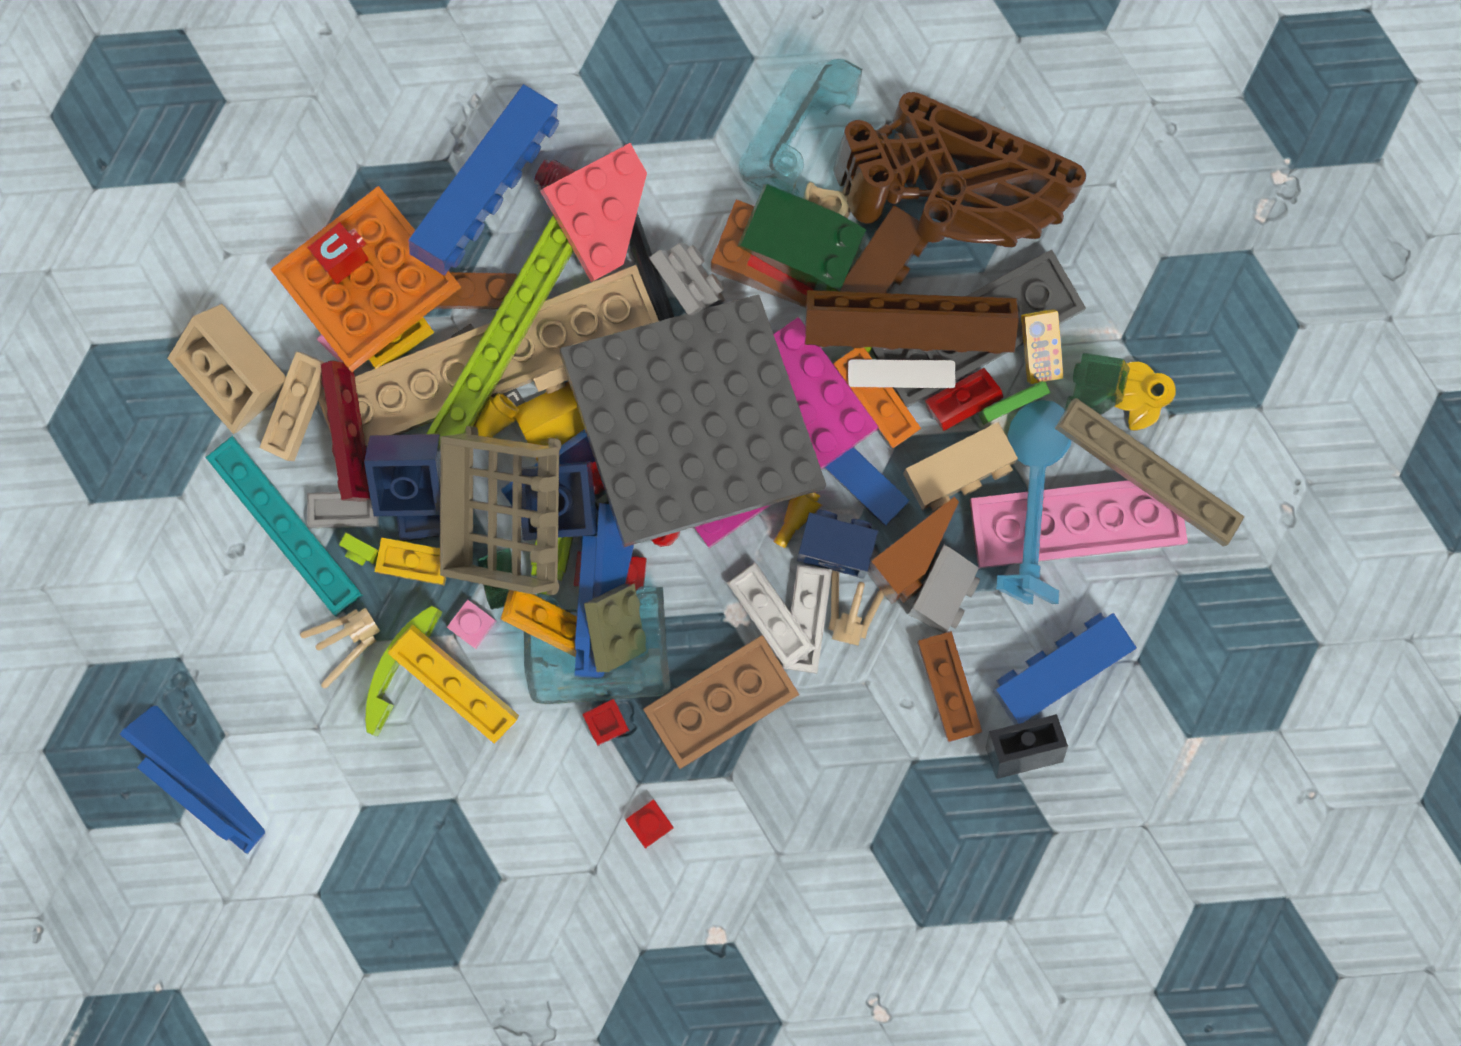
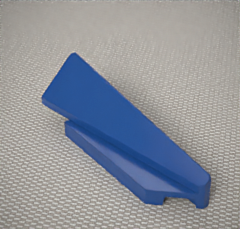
[574,503,634,678]
[120,706,265,854]

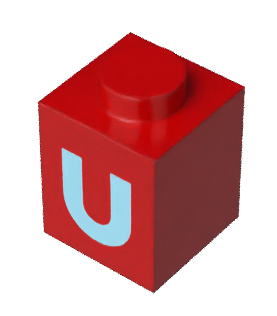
[307,222,369,284]

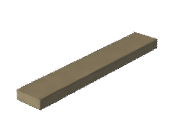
[1055,398,1245,547]

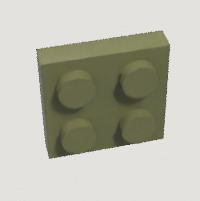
[584,584,646,672]

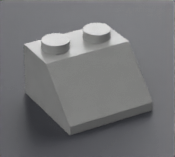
[908,545,980,633]

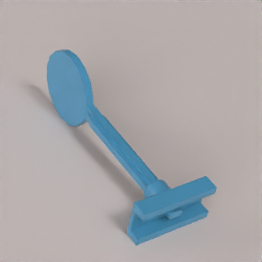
[996,400,1072,605]

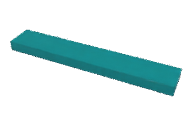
[205,436,363,617]

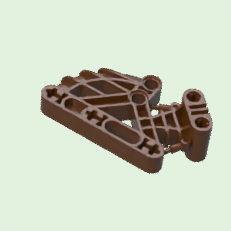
[833,92,1086,248]

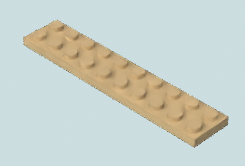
[318,265,659,448]

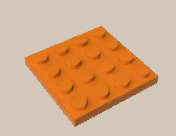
[270,186,461,372]

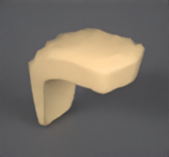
[803,182,851,218]

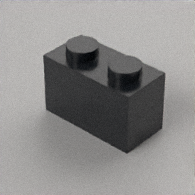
[985,714,1068,779]

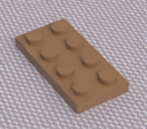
[643,635,800,769]

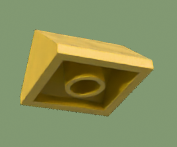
[515,381,585,462]

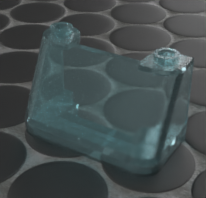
[739,58,863,196]
[524,586,671,704]

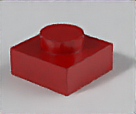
[582,699,630,746]
[625,799,674,849]

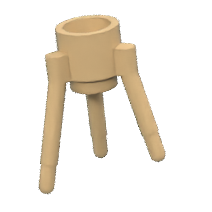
[828,570,885,646]
[300,608,380,688]

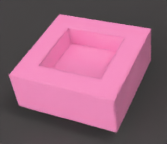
[447,600,497,649]

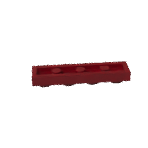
[320,361,371,502]

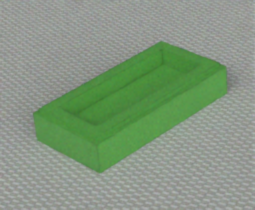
[978,381,1051,425]

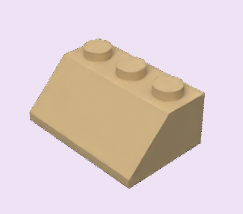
[167,304,286,434]

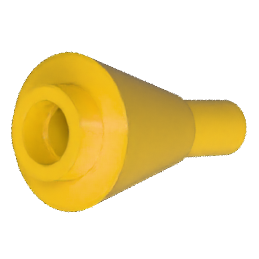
[773,492,823,548]

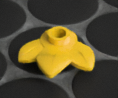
[1106,361,1176,431]

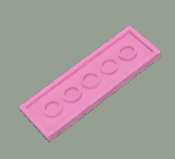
[970,480,1188,568]

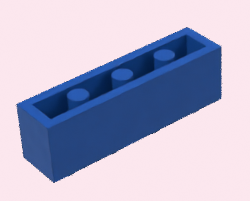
[992,612,1137,725]

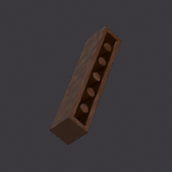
[805,290,1019,354]

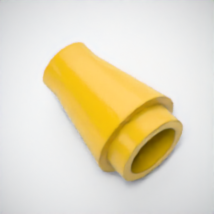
[474,393,519,438]

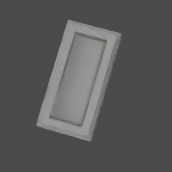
[307,492,379,529]

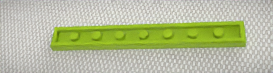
[426,215,574,439]

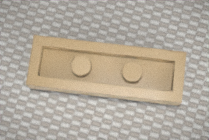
[259,351,325,461]

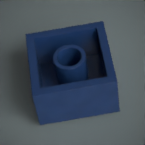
[364,434,441,517]
[521,461,598,541]
[797,510,878,579]

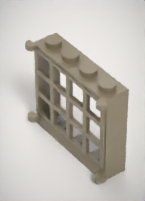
[440,426,561,595]

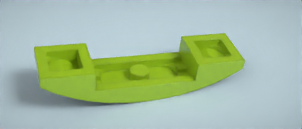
[365,606,443,736]

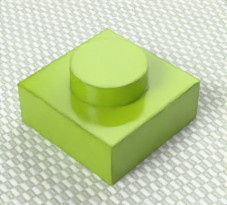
[339,533,379,566]

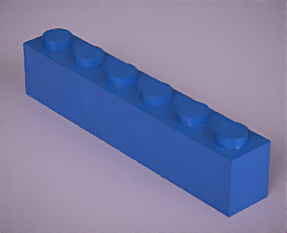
[408,84,559,276]

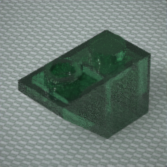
[1065,353,1130,415]

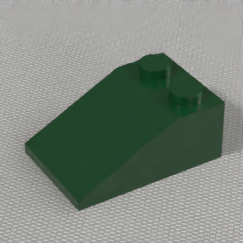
[737,184,866,292]

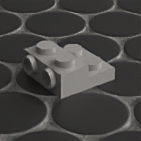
[649,243,725,316]

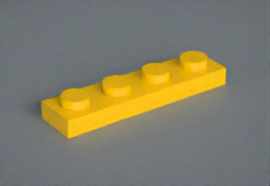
[387,624,519,744]

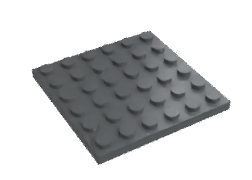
[560,294,826,547]

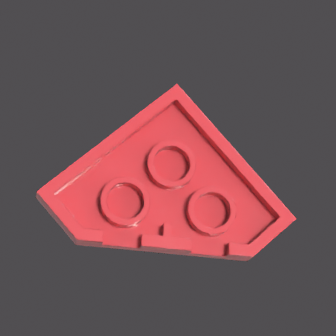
[540,143,647,283]

